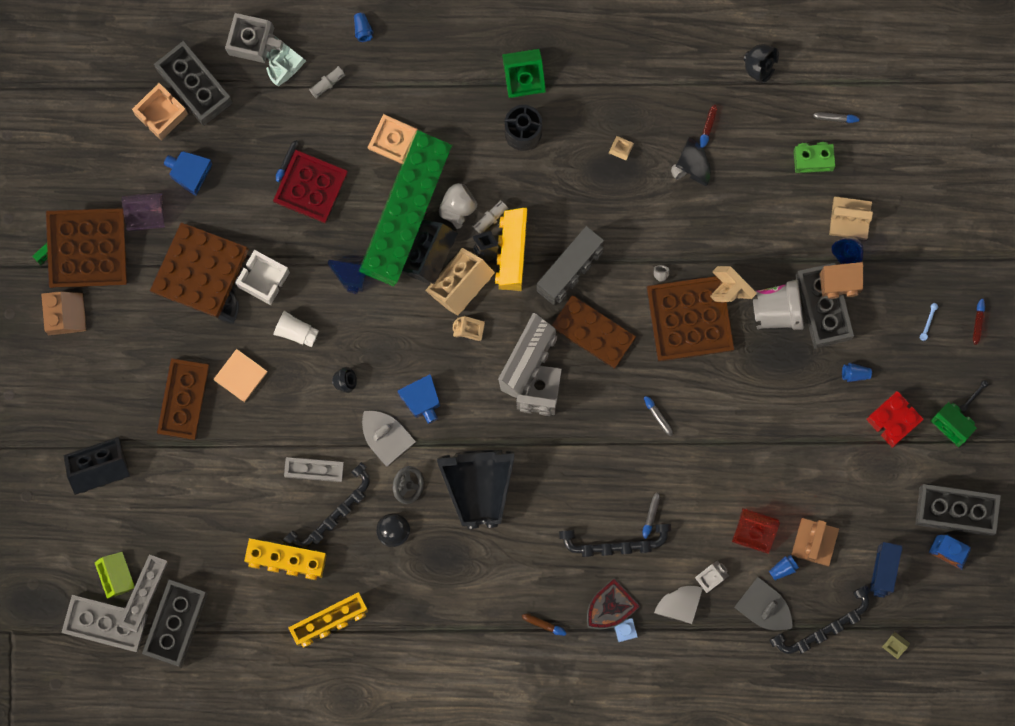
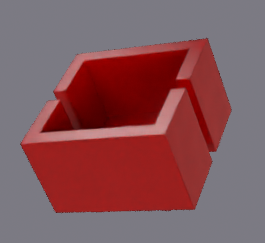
[866,391,924,448]

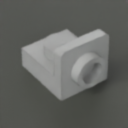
[695,561,729,593]

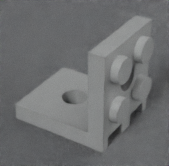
[516,366,562,416]

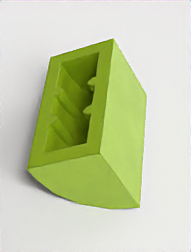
[95,552,135,599]

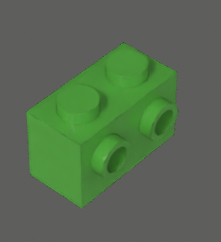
[794,142,835,173]

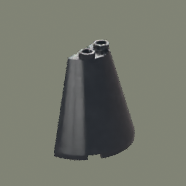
[437,450,515,529]

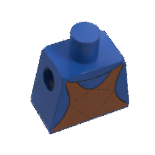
[929,535,971,570]

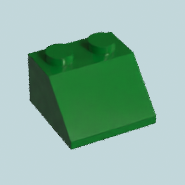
[502,49,546,98]
[930,402,977,447]

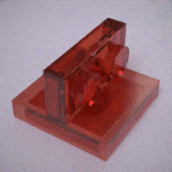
[732,508,780,554]

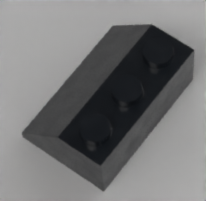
[401,220,458,284]
[63,437,130,495]

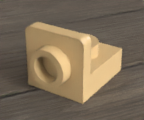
[453,316,485,341]

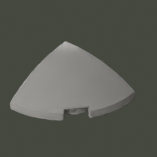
[654,586,703,624]

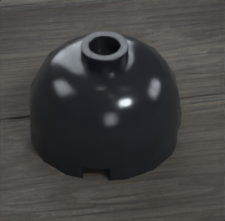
[744,44,779,83]

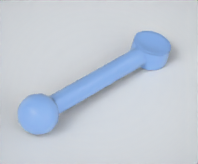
[920,303,938,341]

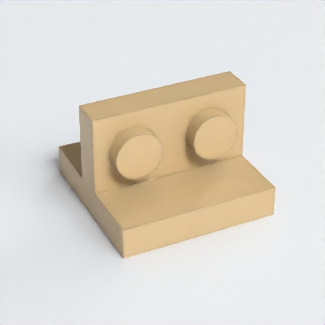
[829,197,873,240]
[710,266,757,302]

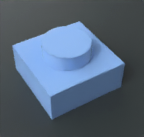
[614,618,637,643]

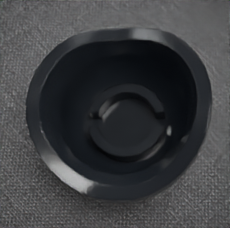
[376,514,410,547]

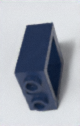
[870,542,902,598]

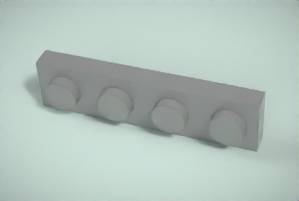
[119,554,168,633]

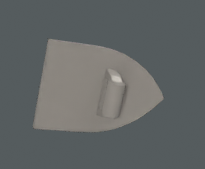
[362,411,416,467]

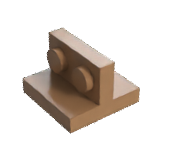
[791,518,839,566]

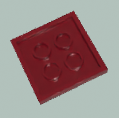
[273,150,348,224]

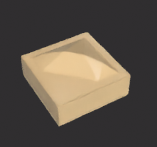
[609,136,634,160]

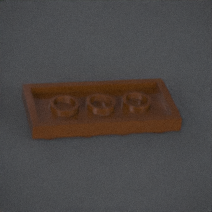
[551,295,636,369]
[157,358,209,441]

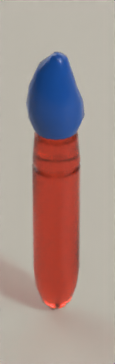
[700,105,717,148]
[973,299,985,345]

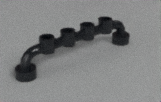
[282,462,370,549]
[559,524,672,557]
[769,585,870,654]

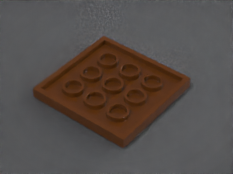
[46,208,126,288]
[150,223,249,318]
[646,276,734,362]

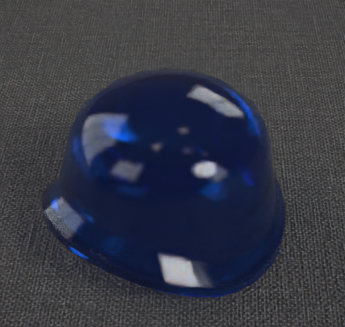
[831,236,864,264]

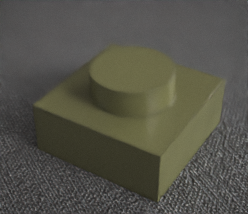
[882,631,910,659]

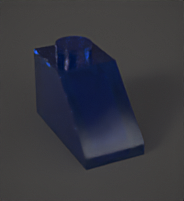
[328,260,366,294]

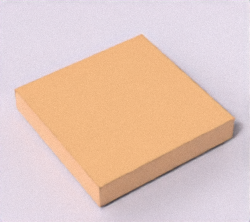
[368,114,418,164]
[214,349,268,403]

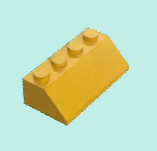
[495,208,527,291]

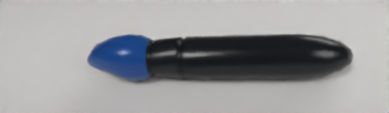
[276,140,298,182]

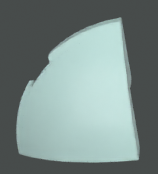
[266,36,306,86]

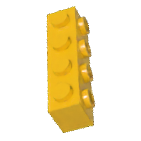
[244,538,327,580]
[288,592,368,648]

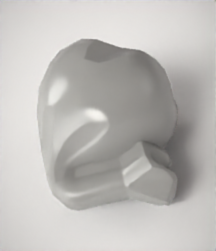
[439,184,477,229]

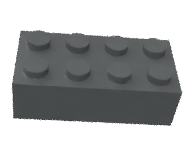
[154,41,233,126]
[537,226,604,305]
[796,263,854,349]
[915,484,1001,536]
[142,580,208,668]

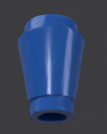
[354,13,373,42]
[842,363,872,382]
[769,555,799,581]

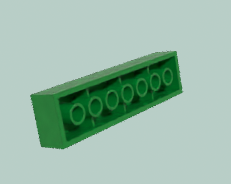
[358,130,452,287]

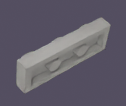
[284,457,344,482]

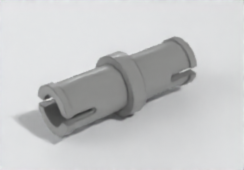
[309,66,346,99]
[473,200,509,234]

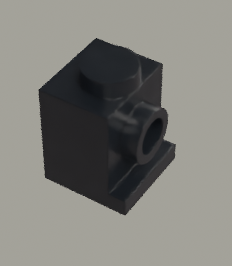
[473,231,498,262]

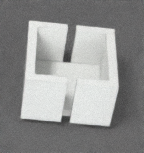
[236,250,290,305]

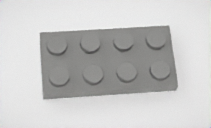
[61,595,148,653]

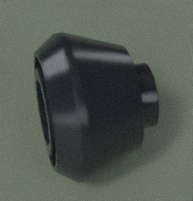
[332,367,357,393]

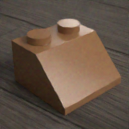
[820,262,863,299]
[41,292,87,335]

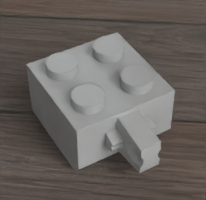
[225,13,283,63]

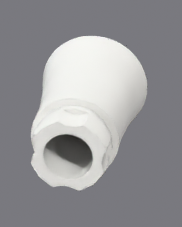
[273,311,319,347]

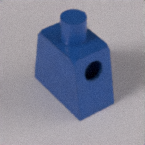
[164,152,213,196]
[398,374,440,424]

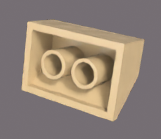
[425,248,495,316]

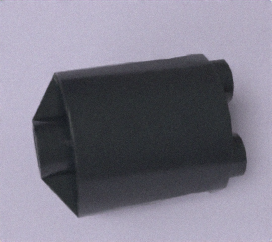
[504,105,542,151]

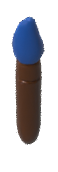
[522,614,566,636]

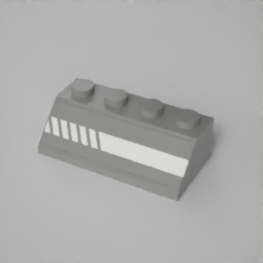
[498,313,557,398]

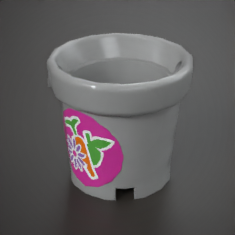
[753,280,804,330]

